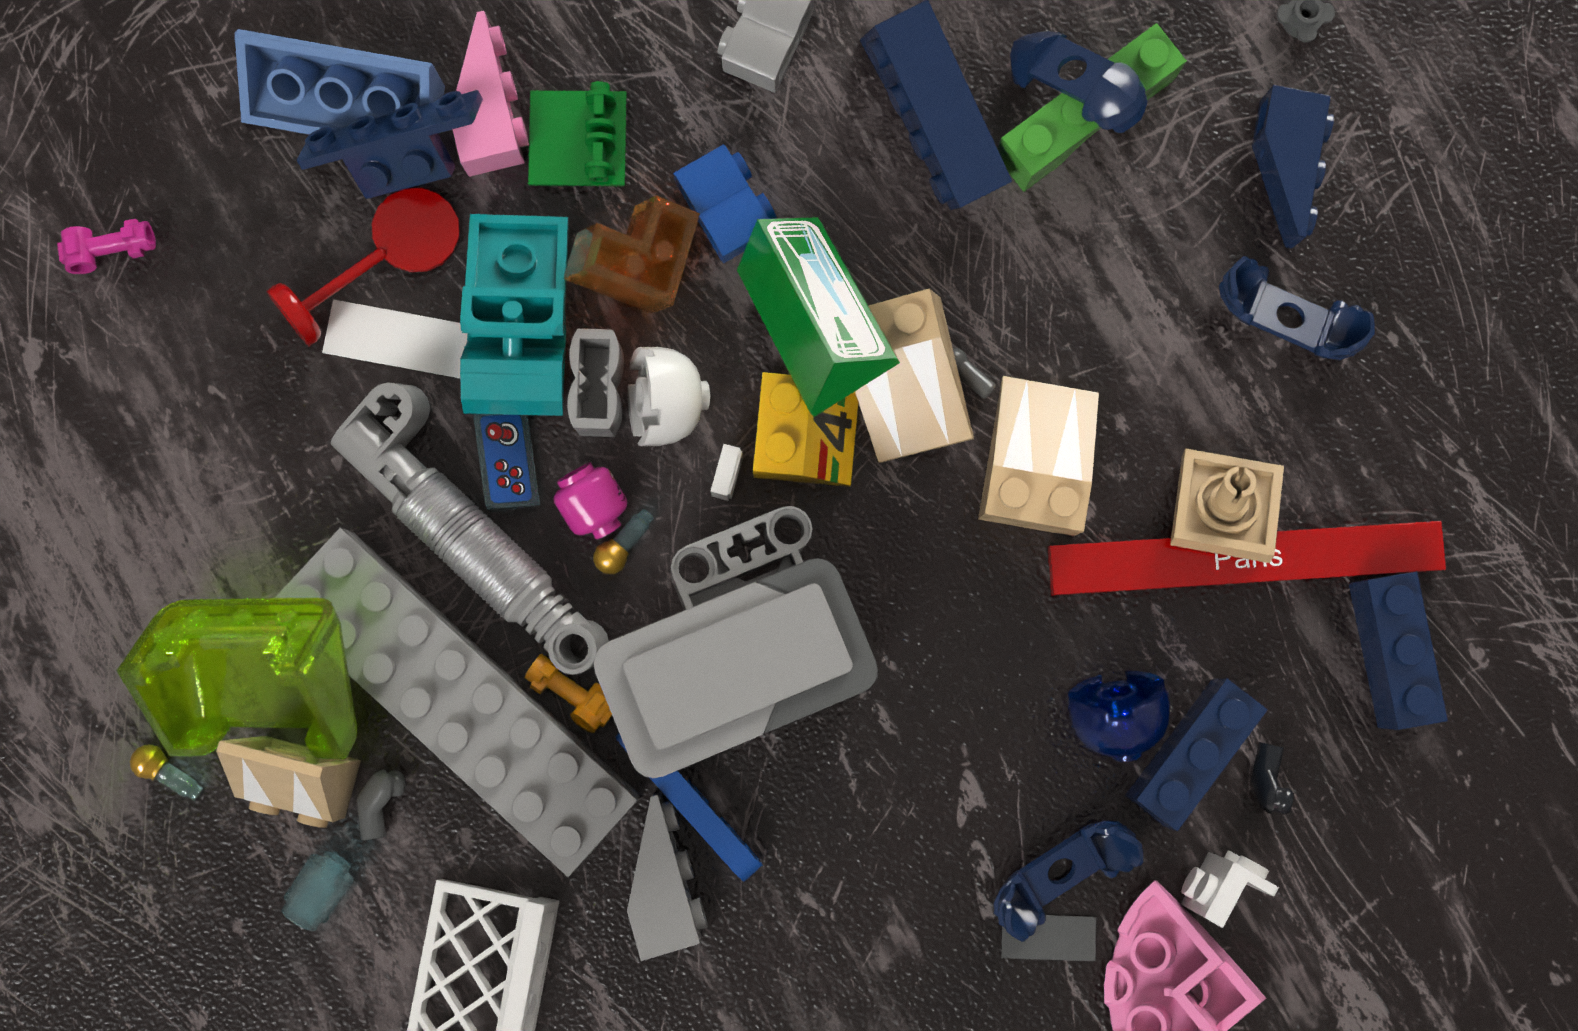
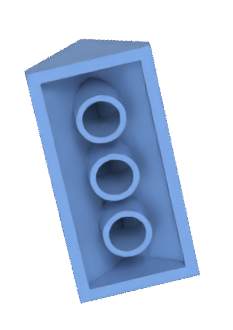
[235,29,445,135]

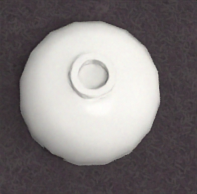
[628,347,710,446]

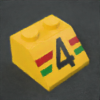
[753,372,858,487]

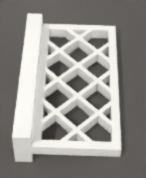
[407,879,559,1031]

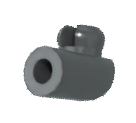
[357,769,406,840]

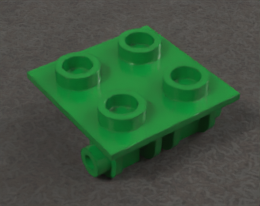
[528,81,627,186]

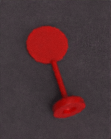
[267,188,460,347]

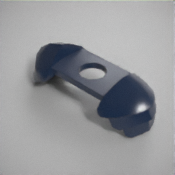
[1010,31,1147,133]
[1219,256,1375,360]
[994,821,1143,942]

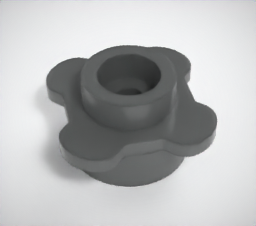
[1276,0,1335,42]

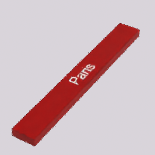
[1048,521,1446,596]

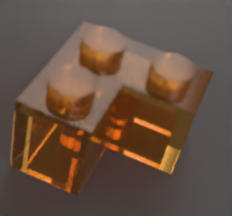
[563,195,700,313]

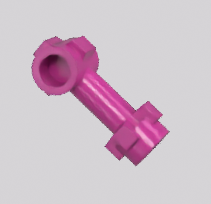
[57,219,156,274]

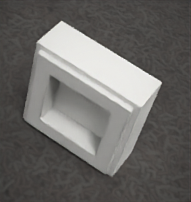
[710,444,743,501]

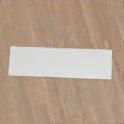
[322,299,468,378]

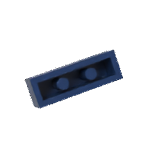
[1348,571,1448,730]
[1125,678,1268,831]

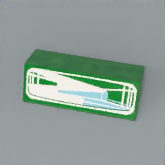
[737,217,900,417]

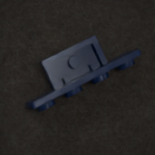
[296,90,483,199]

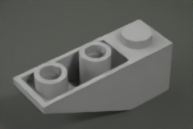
[627,792,708,961]

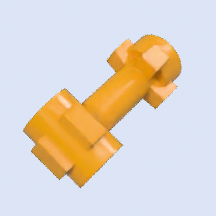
[525,654,612,733]

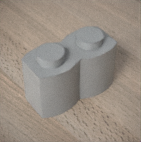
[717,0,814,93]
[567,329,624,437]

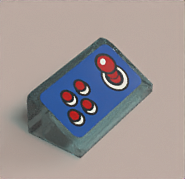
[473,414,540,513]

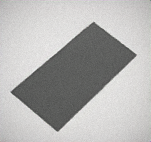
[1001,915,1096,961]

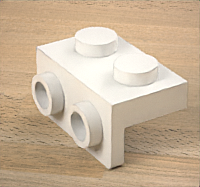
[1181,850,1279,928]

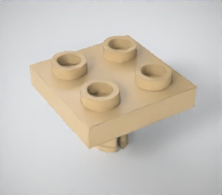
[1170,449,1284,563]

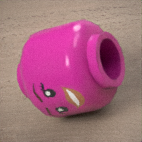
[553,462,628,539]

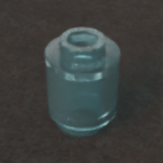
[281,851,354,931]

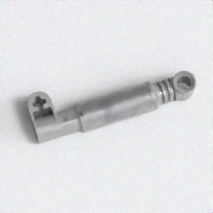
[331,382,609,675]

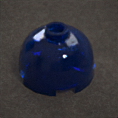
[1068,671,1170,762]

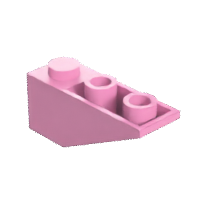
[452,11,529,177]

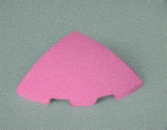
[1104,880,1267,1031]

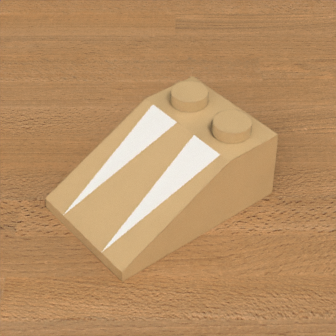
[855,288,974,463]
[978,376,1099,536]
[216,736,361,828]

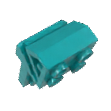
[460,214,569,416]

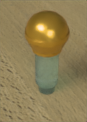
[593,509,654,574]
[130,744,203,801]

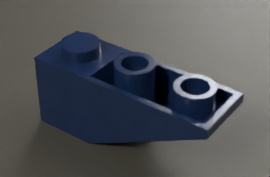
[1252,85,1334,249]

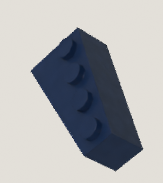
[860,0,1012,210]

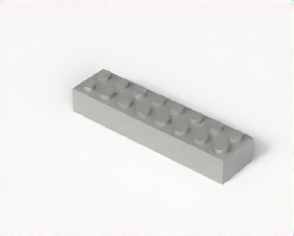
[270,528,642,877]

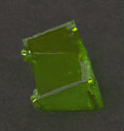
[116,598,358,759]

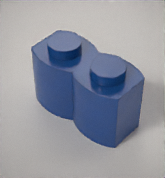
[673,144,777,264]

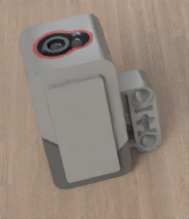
[594,506,878,778]

